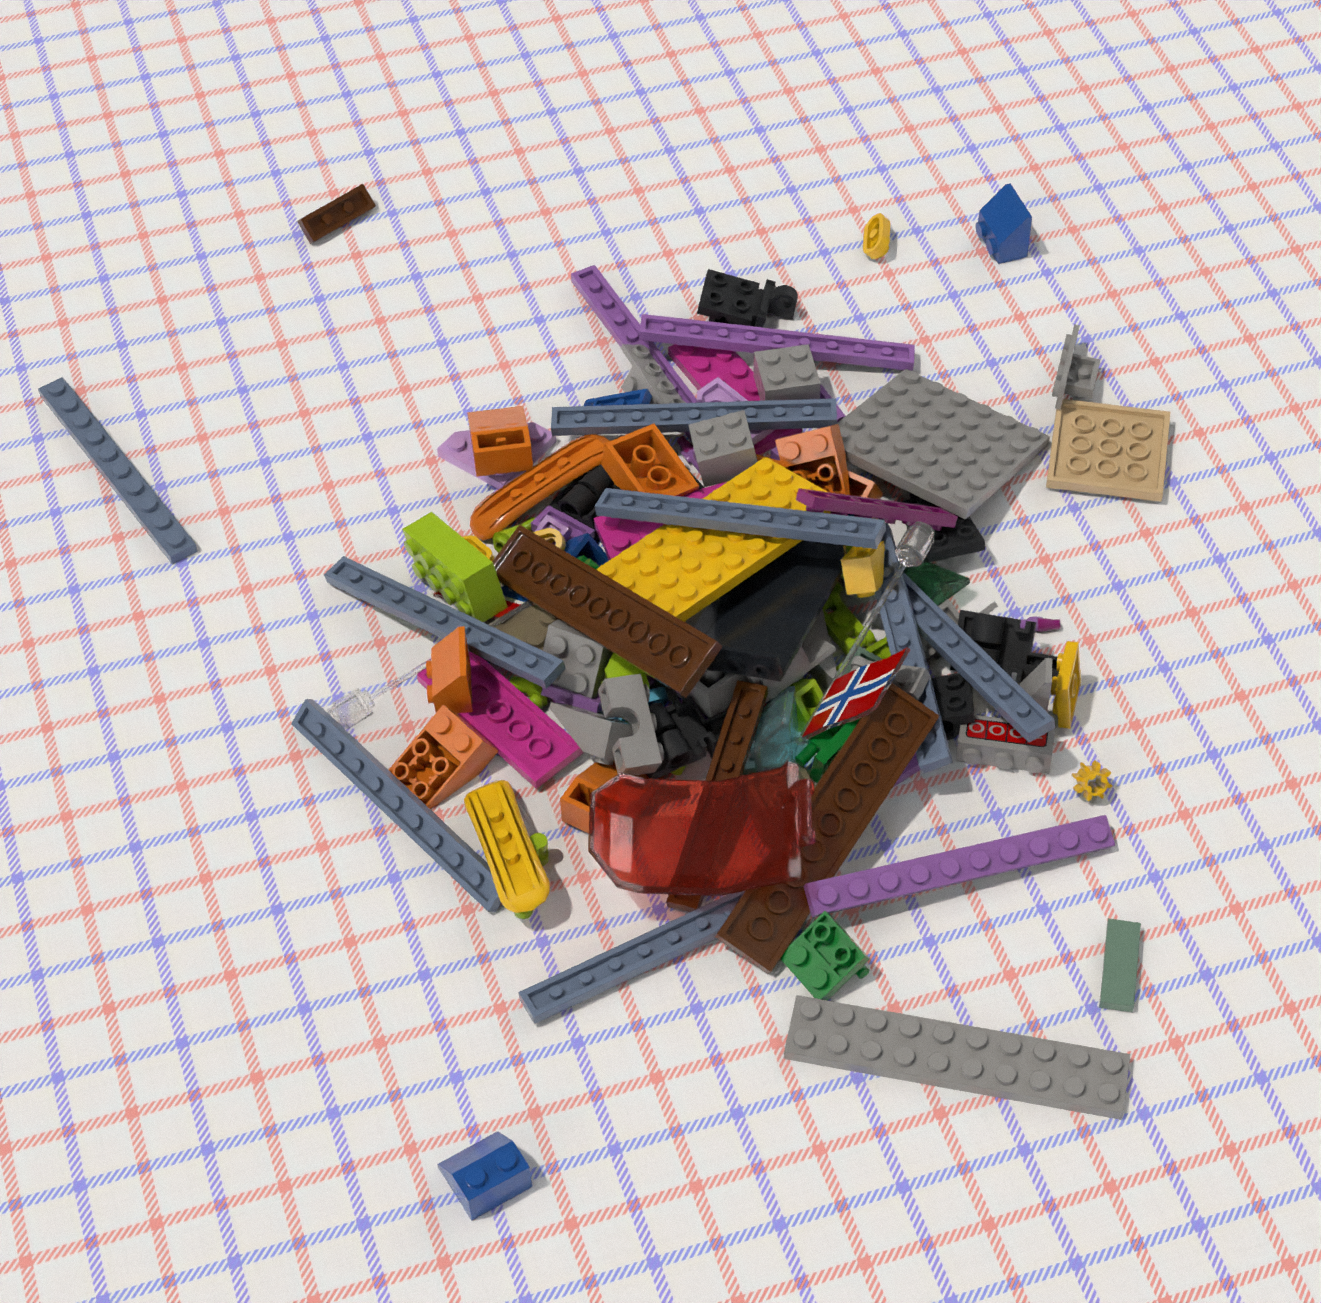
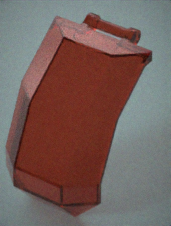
[588,761,816,896]

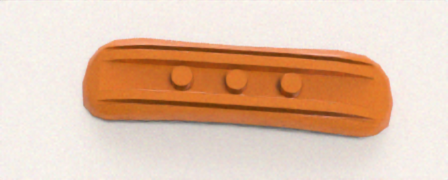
[470,434,610,541]

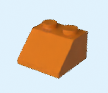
[426,626,473,713]

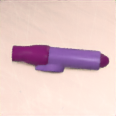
[677,436,701,475]
[1020,616,1060,632]

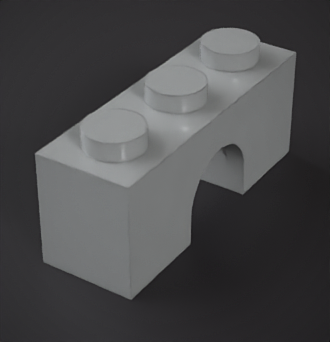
[598,674,664,778]

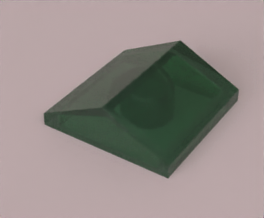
[902,562,970,606]

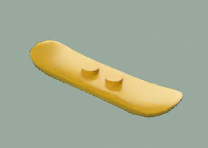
[464,780,550,913]

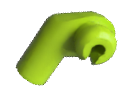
[510,676,548,709]

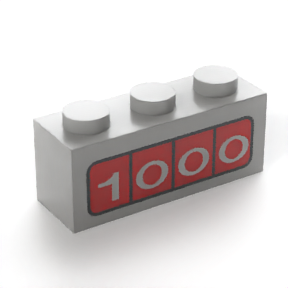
[956,715,1055,774]

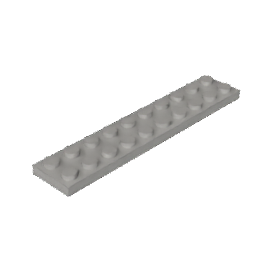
[784,995,1130,1120]

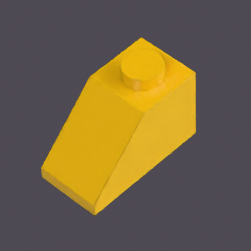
[841,541,885,598]

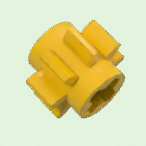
[1071,760,1113,801]

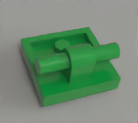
[795,718,861,783]
[780,911,870,1001]

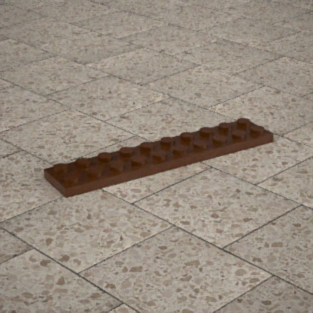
[492,524,723,698]
[714,683,939,974]

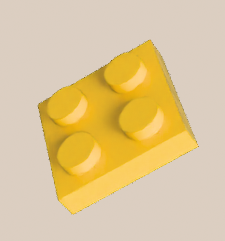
[1051,641,1081,729]

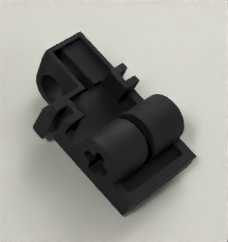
[697,269,798,328]
[549,466,621,530]
[900,493,985,563]
[950,610,1059,682]
[931,673,975,740]
[647,696,728,781]

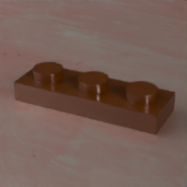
[297,184,376,244]

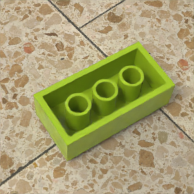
[402,511,508,622]

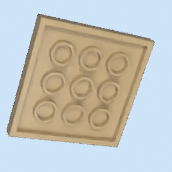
[1046,399,1171,502]

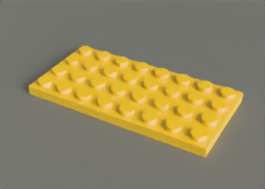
[596,457,831,622]

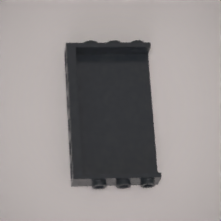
[686,540,847,682]

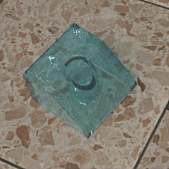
[749,686,799,774]

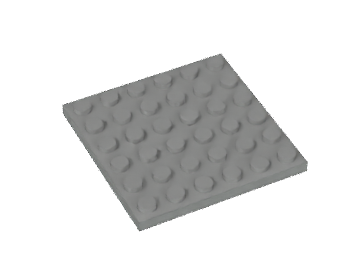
[837,369,1050,519]

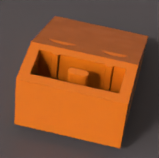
[467,406,533,477]
[775,424,850,495]
[388,704,499,809]
[560,760,664,846]

